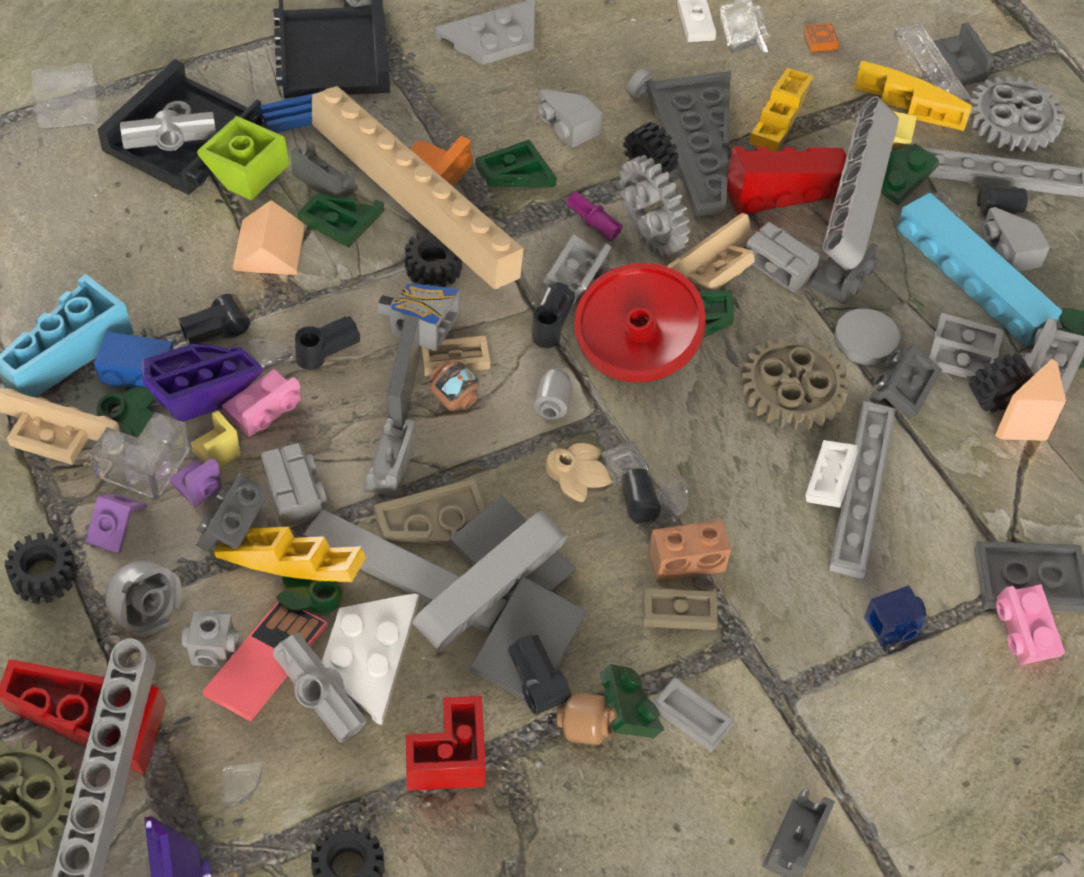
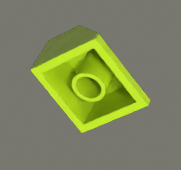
[197,116,290,200]

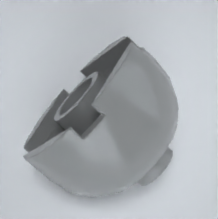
[105,560,182,637]

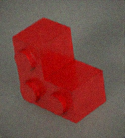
[405,696,486,791]

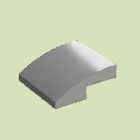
[929,313,1004,379]

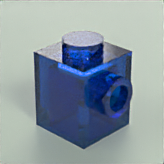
[864,585,927,647]

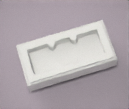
[677,0,716,42]
[805,440,858,508]

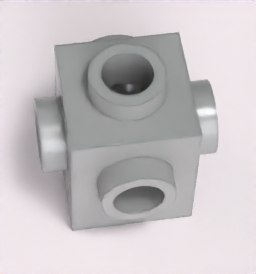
[182,610,239,668]

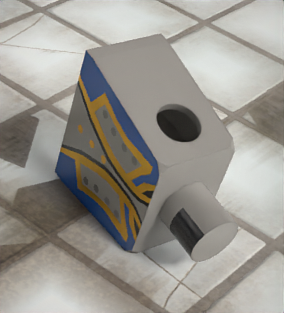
[378,283,460,351]

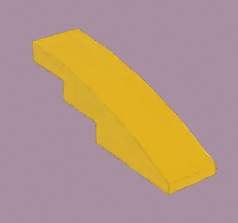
[854,60,972,131]
[749,67,814,151]
[213,527,366,582]

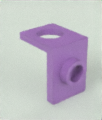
[169,458,222,508]
[86,493,147,553]

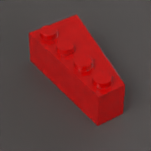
[727,146,847,216]

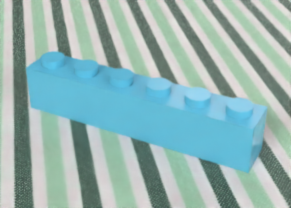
[897,193,1062,348]

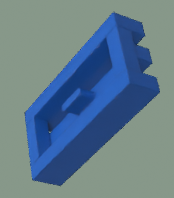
[261,93,316,133]

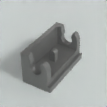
[290,141,358,198]
[762,789,835,877]

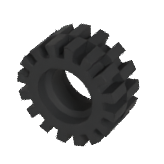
[623,122,679,173]
[405,230,462,287]
[969,354,1034,412]
[5,532,77,604]
[311,824,385,877]

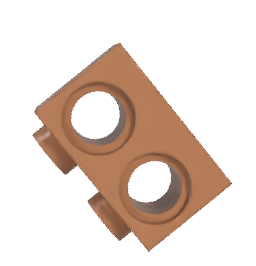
[649,519,731,582]

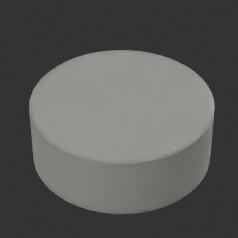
[626,68,653,98]

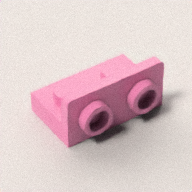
[222,369,301,437]
[996,584,1065,665]

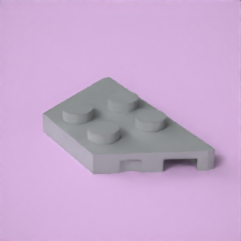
[434,0,535,65]

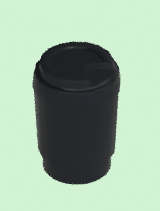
[977,186,1028,215]
[621,468,661,524]

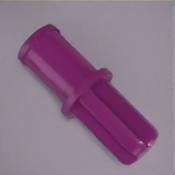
[566,192,623,241]

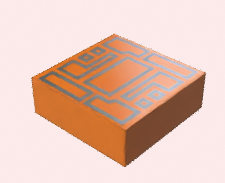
[803,23,839,52]

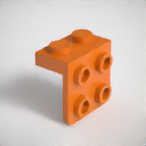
[410,136,473,187]

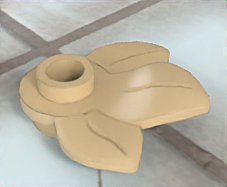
[545,443,612,502]

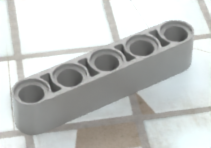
[412,511,568,650]

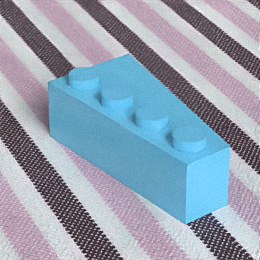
[0,273,134,398]

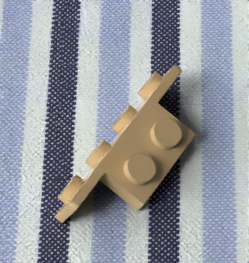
[666,213,755,290]
[0,388,122,465]

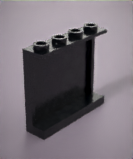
[273,0,390,98]
[97,59,263,195]

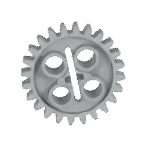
[968,75,1065,152]
[618,155,690,256]

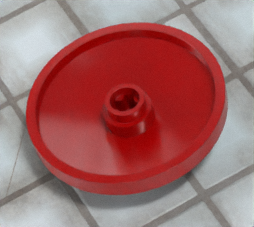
[574,263,706,383]

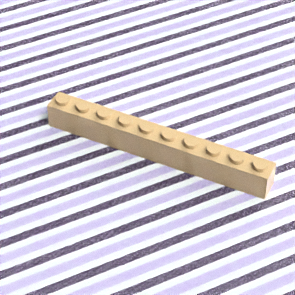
[312,86,524,290]

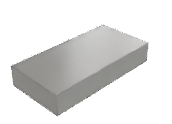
[653,677,735,753]

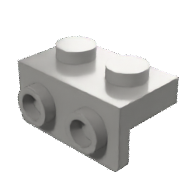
[542,234,611,304]
[1024,318,1084,395]

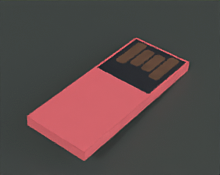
[203,602,327,722]

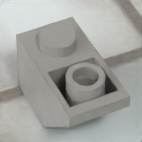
[537,89,603,148]
[982,207,1050,272]

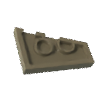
[374,478,486,544]

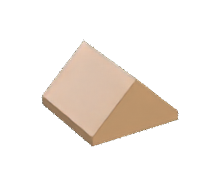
[233,200,305,275]
[995,359,1066,441]

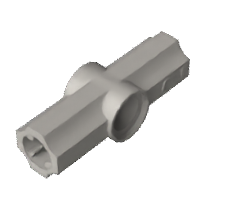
[120,110,216,151]
[272,632,367,743]

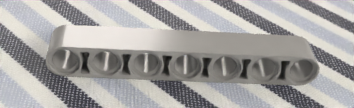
[822,97,899,271]
[52,638,156,877]

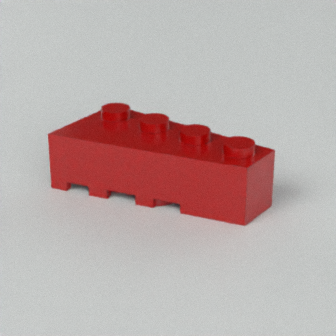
[0,659,167,775]

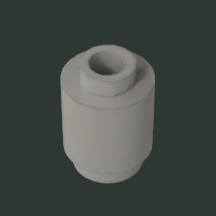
[534,369,572,420]

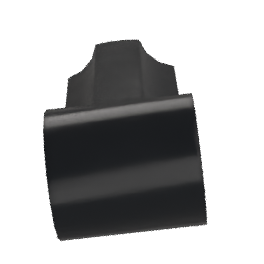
[532,282,575,348]
[178,293,251,345]
[295,316,360,370]
[507,634,571,715]

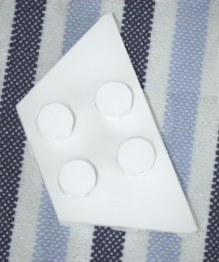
[322,593,419,725]

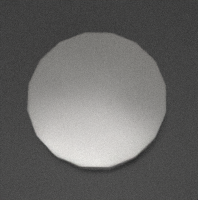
[834,309,900,365]

